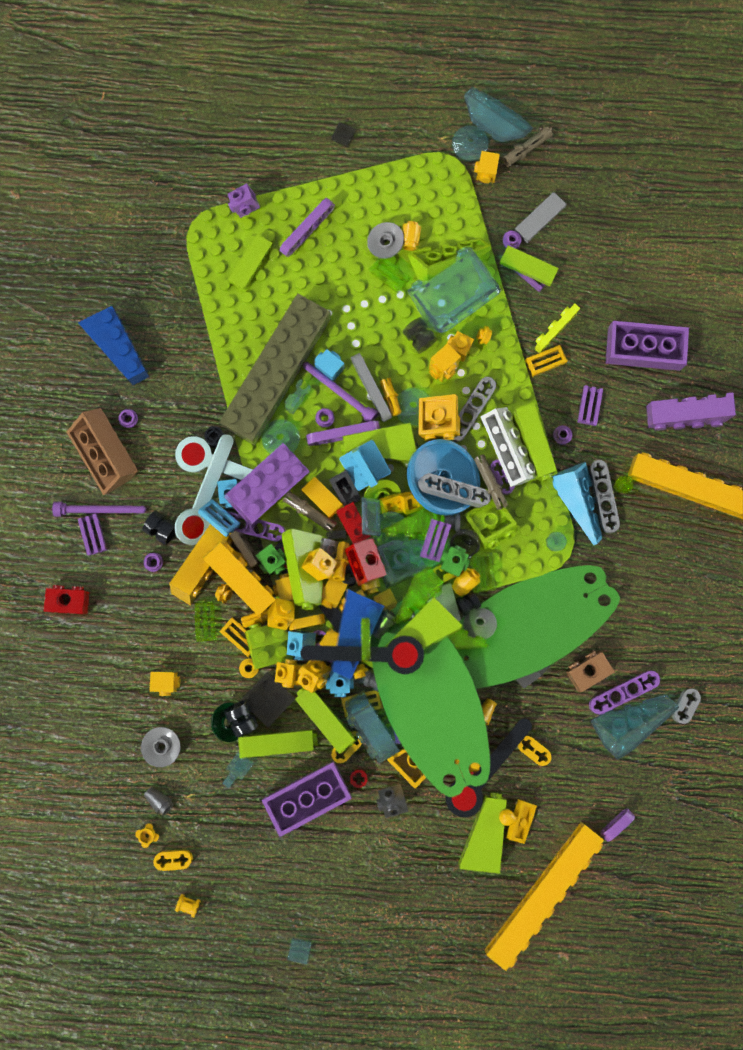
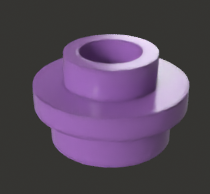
[503,231,521,249]
[315,408,334,427]
[119,409,138,428]
[553,426,572,445]
[144,553,163,572]

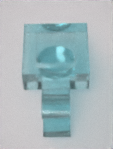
[285,379,311,415]
[222,752,254,788]

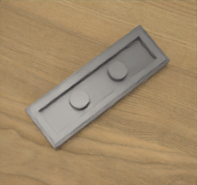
[514,192,567,243]

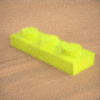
[535,304,580,353]

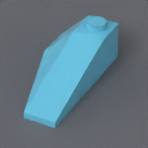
[553,462,602,545]

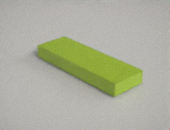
[228,234,273,291]
[499,245,559,287]

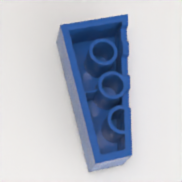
[78,306,149,385]
[331,589,384,679]

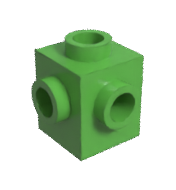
[256,544,287,576]
[440,545,470,577]

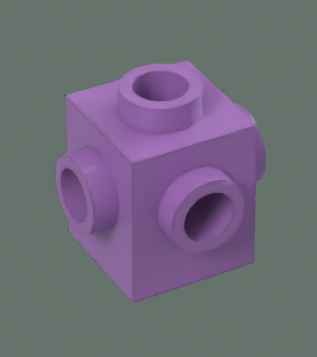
[228,183,260,218]

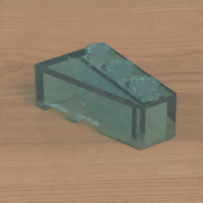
[344,690,399,764]

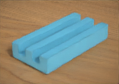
[198,499,240,537]

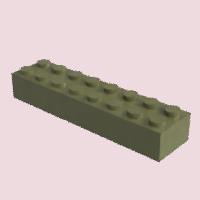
[219,293,331,446]

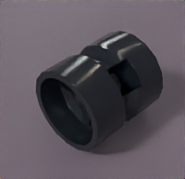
[142,510,175,545]
[224,700,258,737]

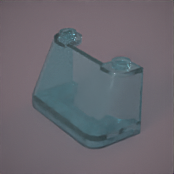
[407,247,501,333]

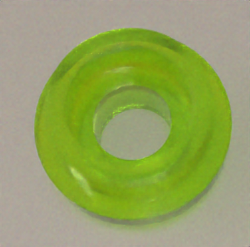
[614,475,633,494]

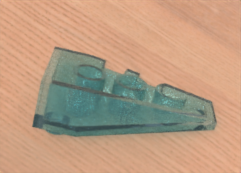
[377,538,456,588]
[591,695,679,760]

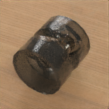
[402,317,438,354]

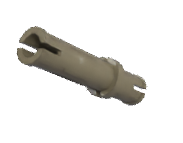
[502,126,553,167]
[474,455,508,510]
[283,491,337,533]

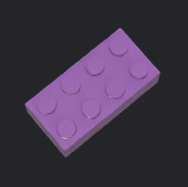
[606,321,689,371]
[224,443,310,526]
[262,760,352,837]

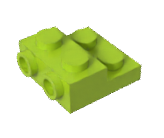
[464,498,518,550]
[245,623,293,670]

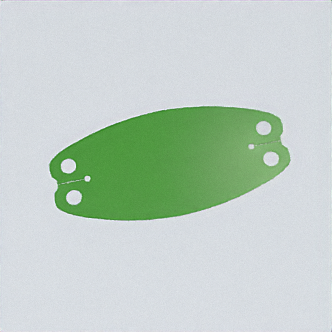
[448,565,620,689]
[370,599,490,797]

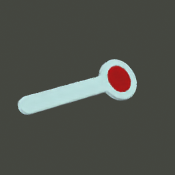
[175,434,234,545]
[175,436,252,480]

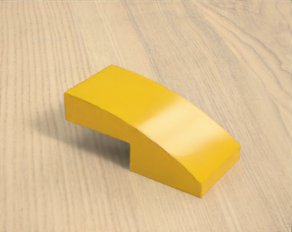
[301,477,344,518]
[380,491,423,518]

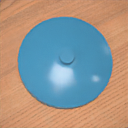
[407,439,480,516]

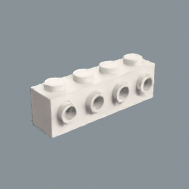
[481,407,537,487]

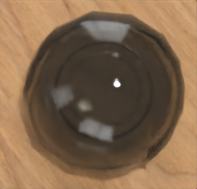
[450,529,481,559]

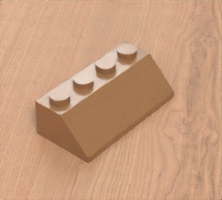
[67,408,138,495]

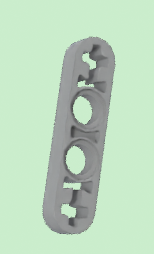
[350,353,392,422]
[451,377,496,442]
[589,460,620,533]
[418,473,491,508]

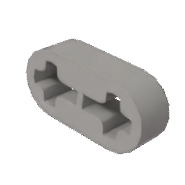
[672,689,701,724]

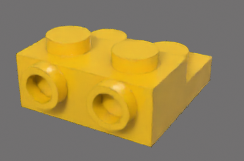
[419,394,460,442]

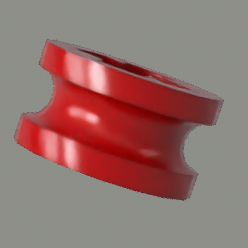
[350,769,368,788]

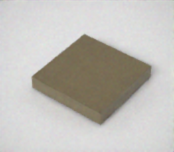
[230,531,261,569]

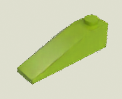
[408,239,492,288]

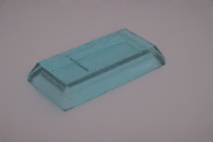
[361,497,381,536]

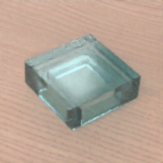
[287,938,312,964]

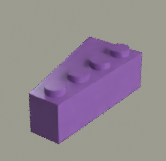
[646,392,736,430]

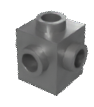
[376,784,408,818]

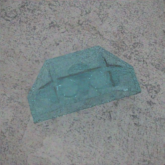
[464,87,533,142]

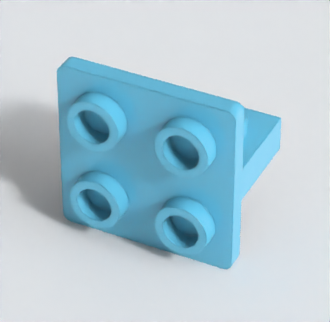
[339,440,391,491]

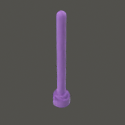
[303,362,379,422]
[52,501,147,517]

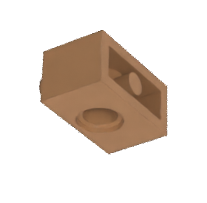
[566,651,614,692]

